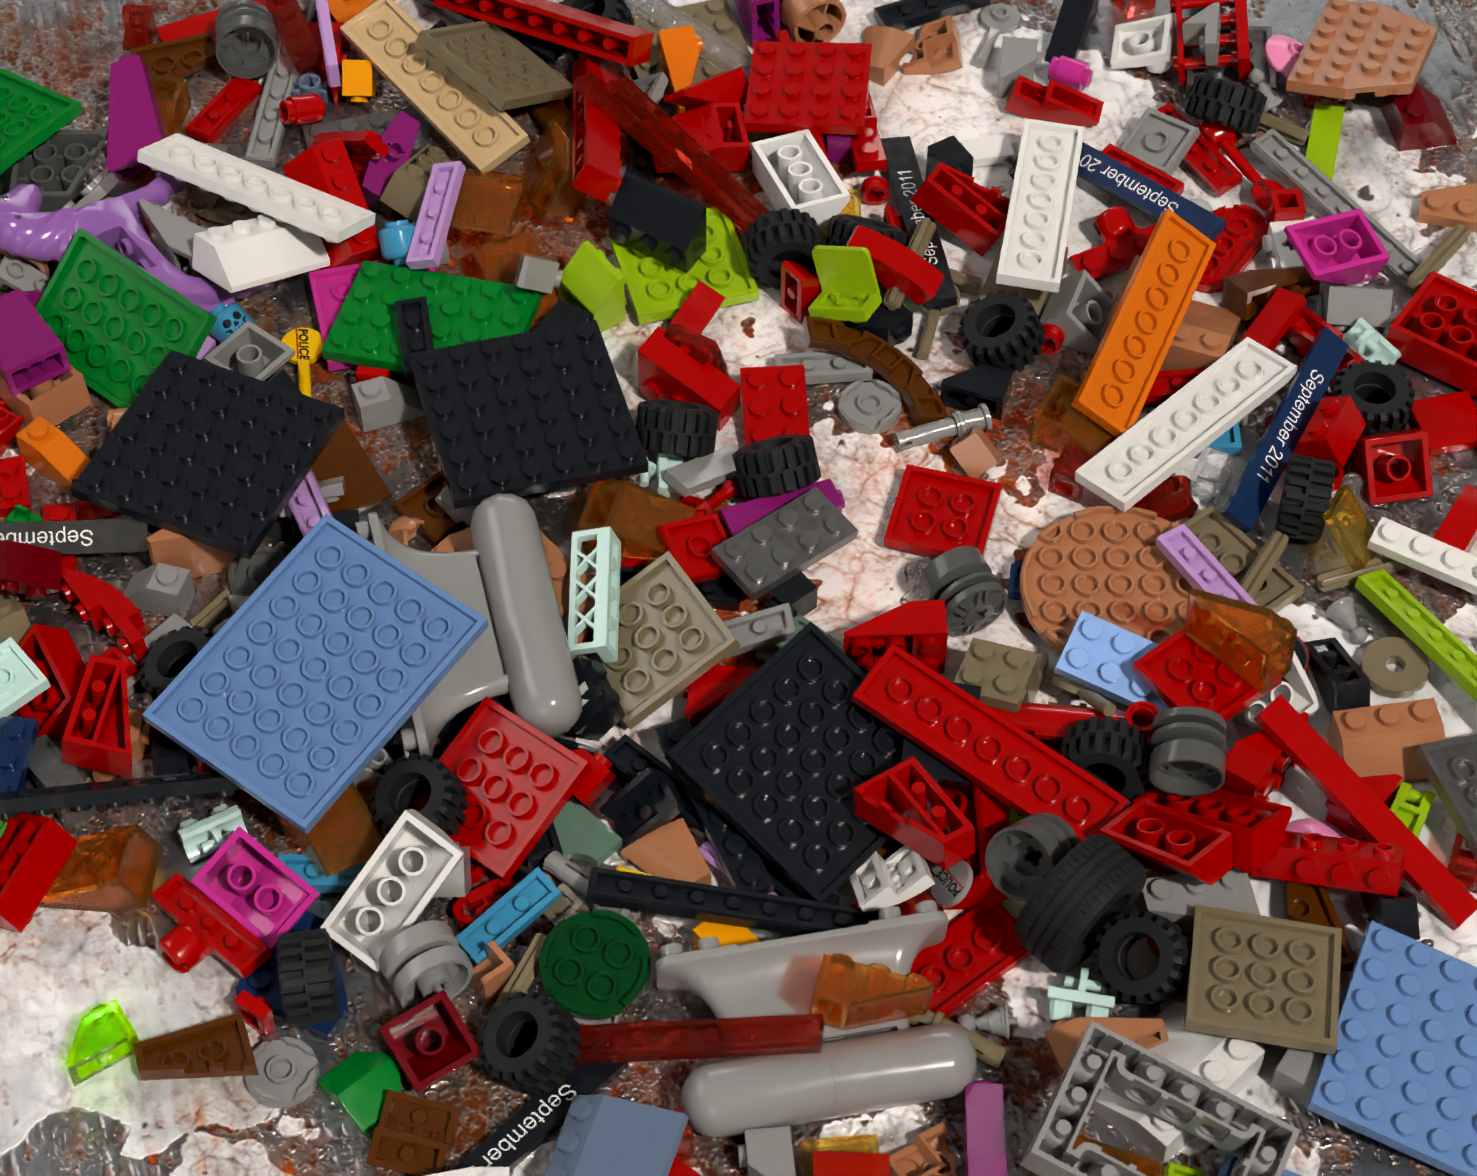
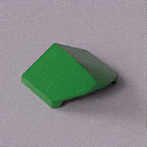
[316,1051,402,1135]

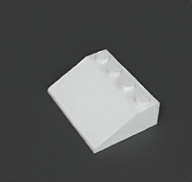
[1091,1000,1265,1168]

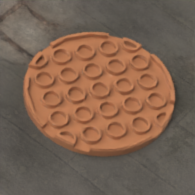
[1019,505,1213,654]

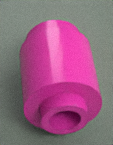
[1047,55,1093,92]

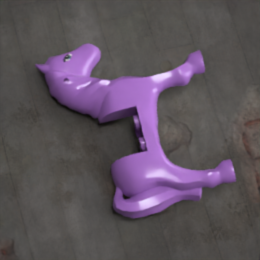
[0,171,273,313]

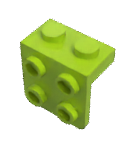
[808,245,883,323]

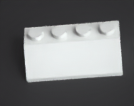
[751,129,851,233]
[192,214,330,293]
[319,809,465,973]

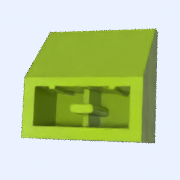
[559,240,627,333]

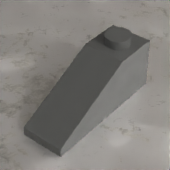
[28,734,97,831]

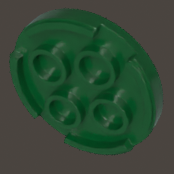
[539,909,651,1020]

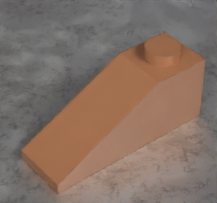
[1044,1017,1169,1075]

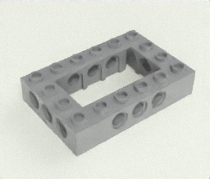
[1020,1020,1300,1176]

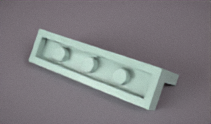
[567,526,621,663]

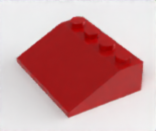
[1386,271,1477,397]

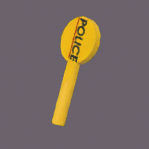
[281,327,323,397]

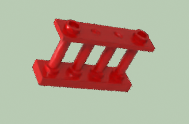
[1170,0,1251,85]

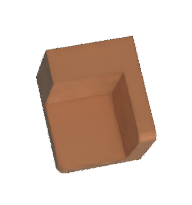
[949,424,1000,478]
[468,940,515,1006]

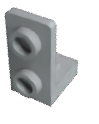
[0,253,51,292]

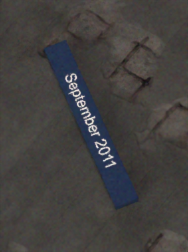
[1038,118,1226,241]
[1221,326,1349,534]

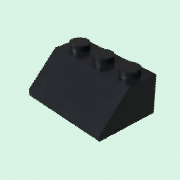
[608,171,706,273]

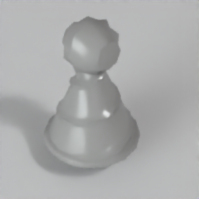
[1248,69,1284,113]
[1325,596,1368,644]
[957,1003,1018,1040]

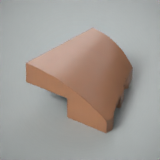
[902,15,963,75]
[863,26,915,87]
[620,818,711,885]
[890,1122,957,1176]

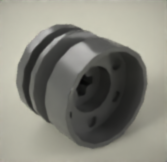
[214,0,278,79]
[919,546,1008,636]
[1150,706,1227,796]
[985,812,1079,901]

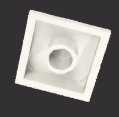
[1110,14,1177,73]

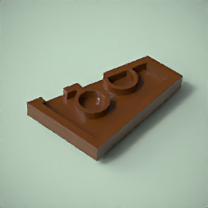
[1283,881,1356,972]
[132,1012,259,1081]

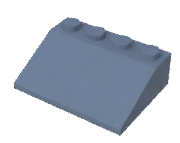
[543,1094,689,1176]

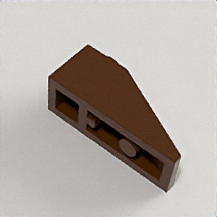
[1222,267,1321,321]

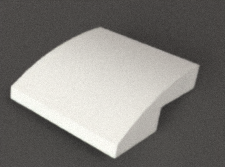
[850,845,935,912]

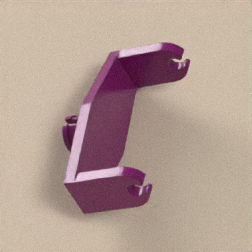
[360,111,421,208]

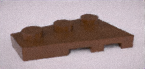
[129,31,218,92]

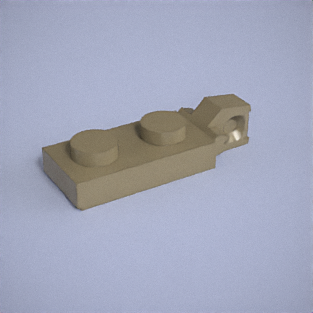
[187,190,264,225]

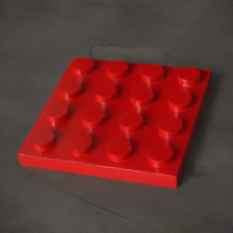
[743,41,872,135]
[409,696,593,883]

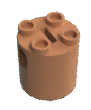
[779,0,846,42]

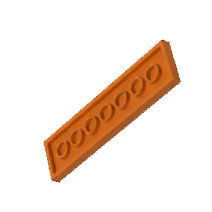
[1072,208,1217,438]

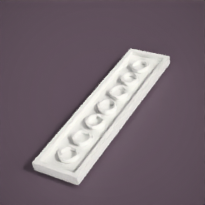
[996,118,1085,293]
[137,133,376,243]
[1075,337,1297,513]

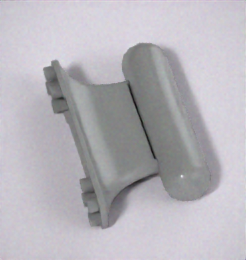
[355,494,582,760]
[655,900,977,1138]

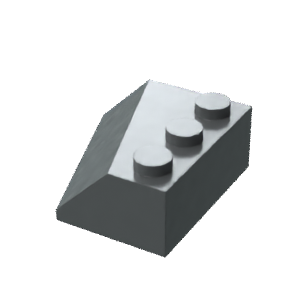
[9,130,108,212]

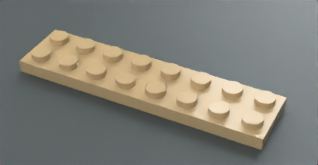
[340,0,530,177]

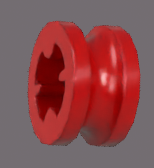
[861,176,889,206]
[1041,324,1065,355]

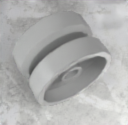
[378,920,474,1011]

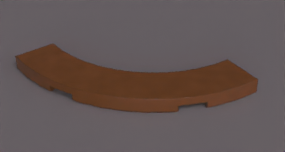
[802,316,948,426]

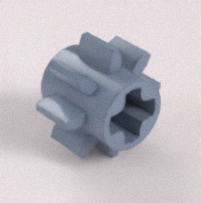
[292,73,330,103]

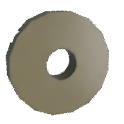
[1359,637,1430,698]

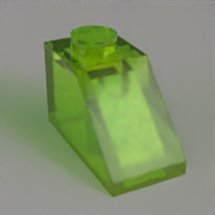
[65,999,139,1087]

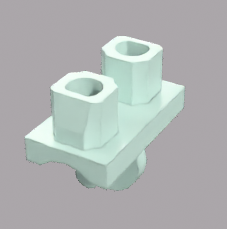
[1343,317,1402,365]
[630,453,683,508]
[178,803,248,863]
[1046,968,1115,1024]

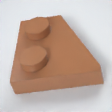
[1416,183,1477,232]

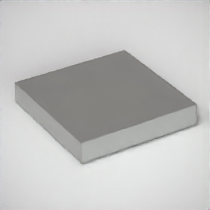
[1120,107,1200,176]

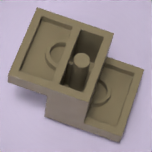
[954,638,1049,713]

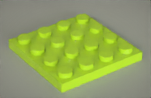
[607,205,759,325]

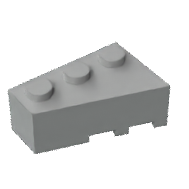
[1135,867,1260,939]

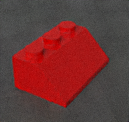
[17,624,86,741]
[1099,797,1232,886]

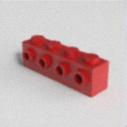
[1252,830,1406,897]

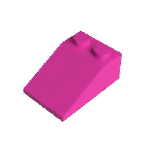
[1283,209,1390,285]
[191,826,321,950]

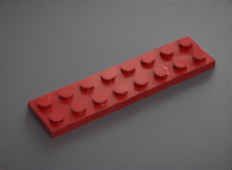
[851,643,1129,843]

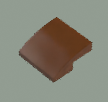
[366,1089,463,1176]

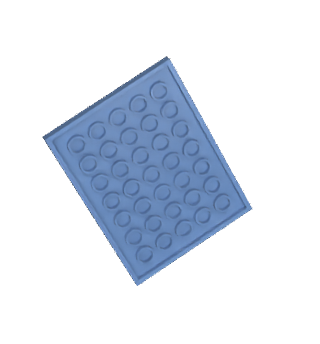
[142,514,489,834]

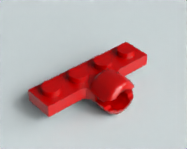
[1157,102,1243,198]
[1067,206,1156,282]
[150,872,272,979]

